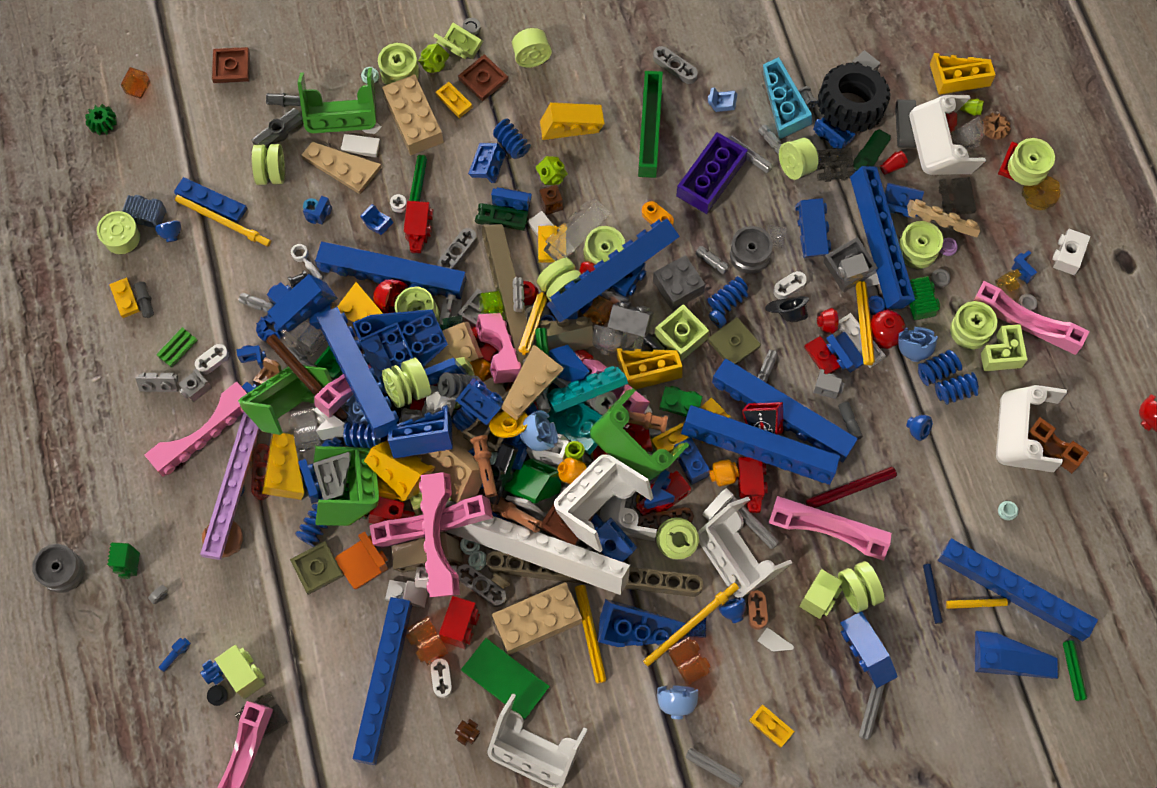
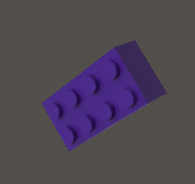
[676,132,748,214]

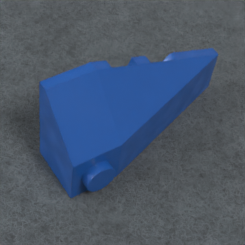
[598,599,686,647]
[975,631,1058,679]

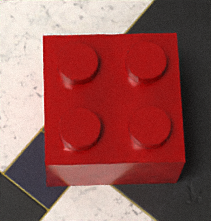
[439,596,480,649]

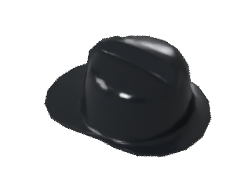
[765,296,809,322]

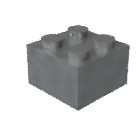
[823,237,878,292]
[653,255,705,311]
[607,300,653,337]

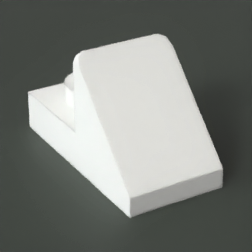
[313,408,345,440]
[385,580,428,608]

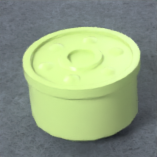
[512,28,552,68]
[779,138,819,180]
[97,211,140,254]
[656,517,699,559]

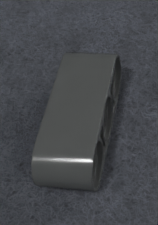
[895,99,917,148]

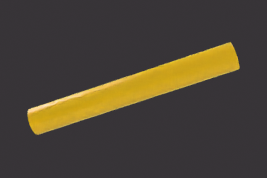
[946,598,1008,609]

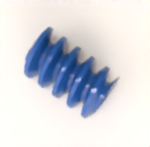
[493,118,531,159]
[707,276,749,316]
[918,350,963,386]
[935,372,979,405]
[343,422,387,449]
[295,504,328,547]

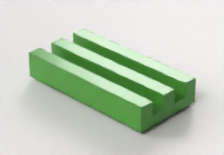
[156,327,198,368]

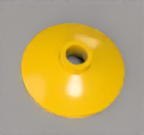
[489,411,528,438]

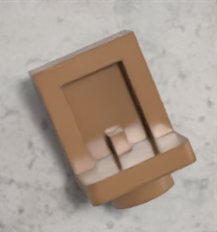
[253,358,282,386]

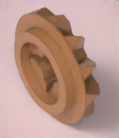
[981,112,1011,140]

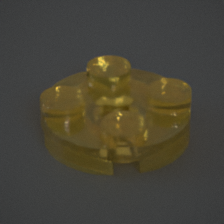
[1022,175,1060,210]

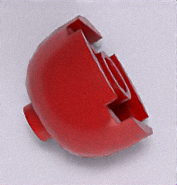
[373,279,408,314]
[871,310,906,349]
[1139,395,1157,432]

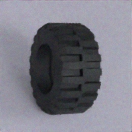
[817,63,891,133]

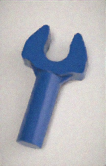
[159,638,191,672]

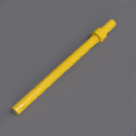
[175,195,271,247]
[643,582,739,667]

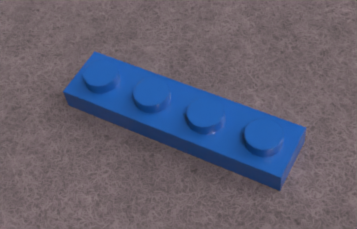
[174,177,247,223]

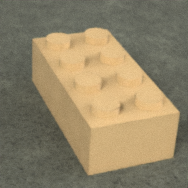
[382,74,444,156]
[423,322,483,369]
[412,438,487,503]
[492,582,582,655]

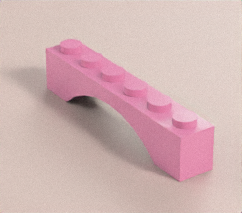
[973,281,1090,355]
[314,364,371,418]
[144,382,247,477]
[419,472,460,598]
[370,495,493,548]
[769,496,892,561]
[217,701,273,788]

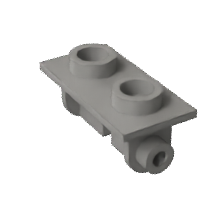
[439,295,462,331]
[136,372,178,392]

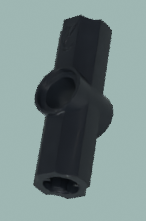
[483,443,518,505]

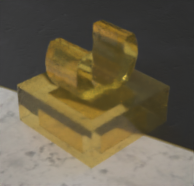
[995,269,1021,292]

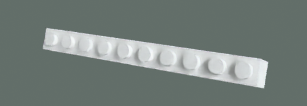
[445,500,630,595]

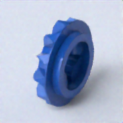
[256,314,286,342]

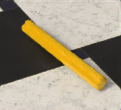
[856,281,875,366]
[518,292,548,355]
[575,585,606,683]

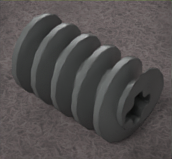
[438,372,481,399]

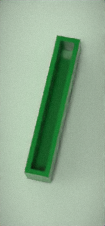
[638,71,663,178]

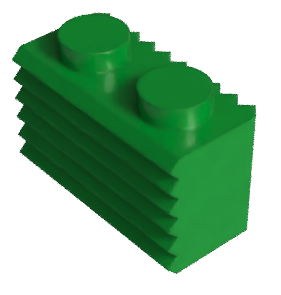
[909,276,940,321]
[107,542,140,579]

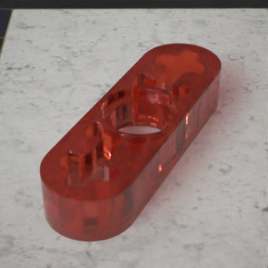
[251,444,270,500]

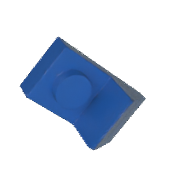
[644,470,675,509]

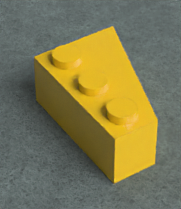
[337,282,383,330]

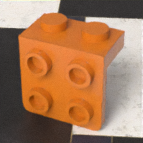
[335,531,388,589]

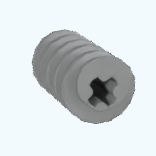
[583,391,617,415]

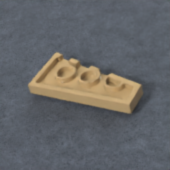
[301,142,382,194]
[907,199,980,237]
[501,345,564,420]

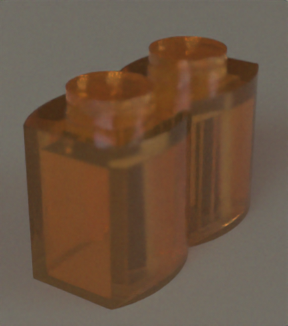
[406,616,448,666]
[667,637,711,686]

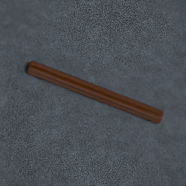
[266,334,348,422]

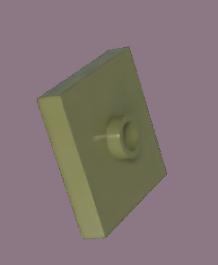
[707,317,761,365]
[290,541,344,595]

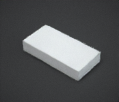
[341,134,380,157]

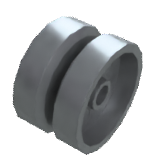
[729,226,773,274]
[32,544,85,593]

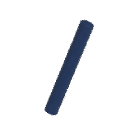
[923,564,943,624]

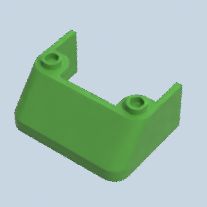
[297,68,376,133]
[238,365,332,435]
[590,388,689,482]
[313,446,379,526]

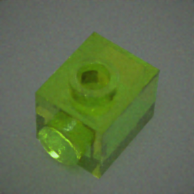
[479,291,503,316]

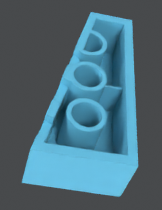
[763,57,812,140]

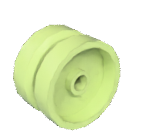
[378,43,419,85]
[1008,138,1055,186]
[252,144,285,185]
[899,221,943,269]
[583,226,625,264]
[537,258,581,301]
[950,301,998,350]
[838,561,885,613]

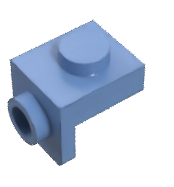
[708,87,738,112]

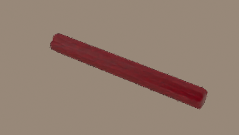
[806,467,897,508]

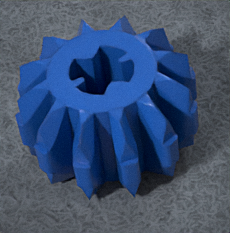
[452,406,477,432]

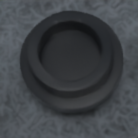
[207,685,228,706]

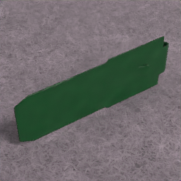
[851,129,891,171]

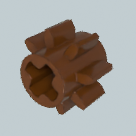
[455,719,480,746]

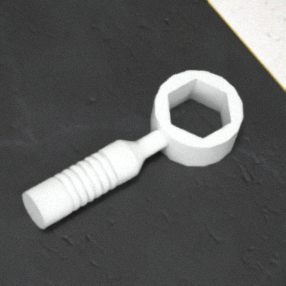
[291,244,323,280]

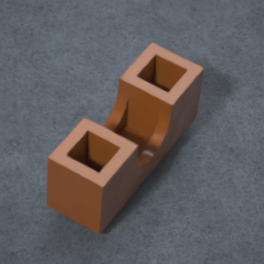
[1028,417,1089,474]

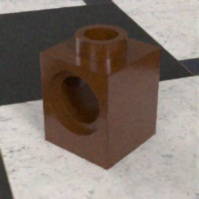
[539,185,563,215]

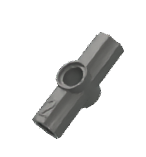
[251,108,303,149]

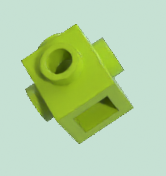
[418,43,450,73]
[535,156,568,185]

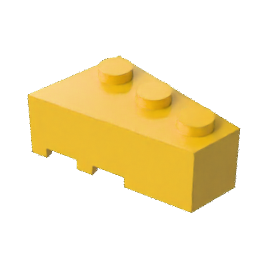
[930,53,996,95]
[540,102,604,140]
[617,348,683,390]
[262,433,304,500]
[364,441,435,501]

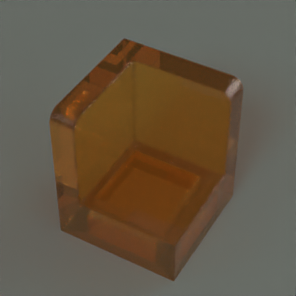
[121,67,151,99]
[583,295,614,327]

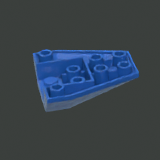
[352,309,448,394]

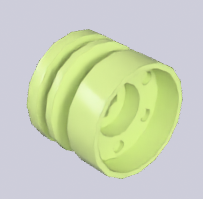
[395,287,440,322]
[382,358,431,408]

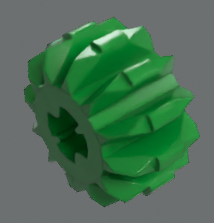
[85,104,117,135]

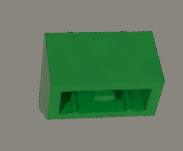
[505,459,561,503]

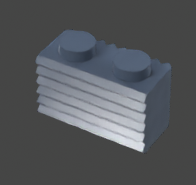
[122,195,166,228]

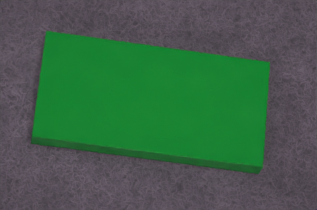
[461,638,550,720]

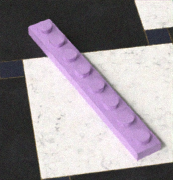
[200,412,260,560]

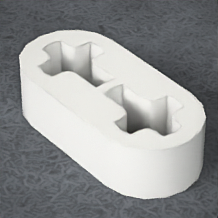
[774,271,806,299]
[195,344,229,375]
[702,488,734,521]
[431,659,452,698]

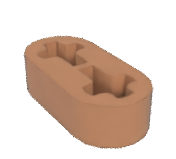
[747,590,768,630]

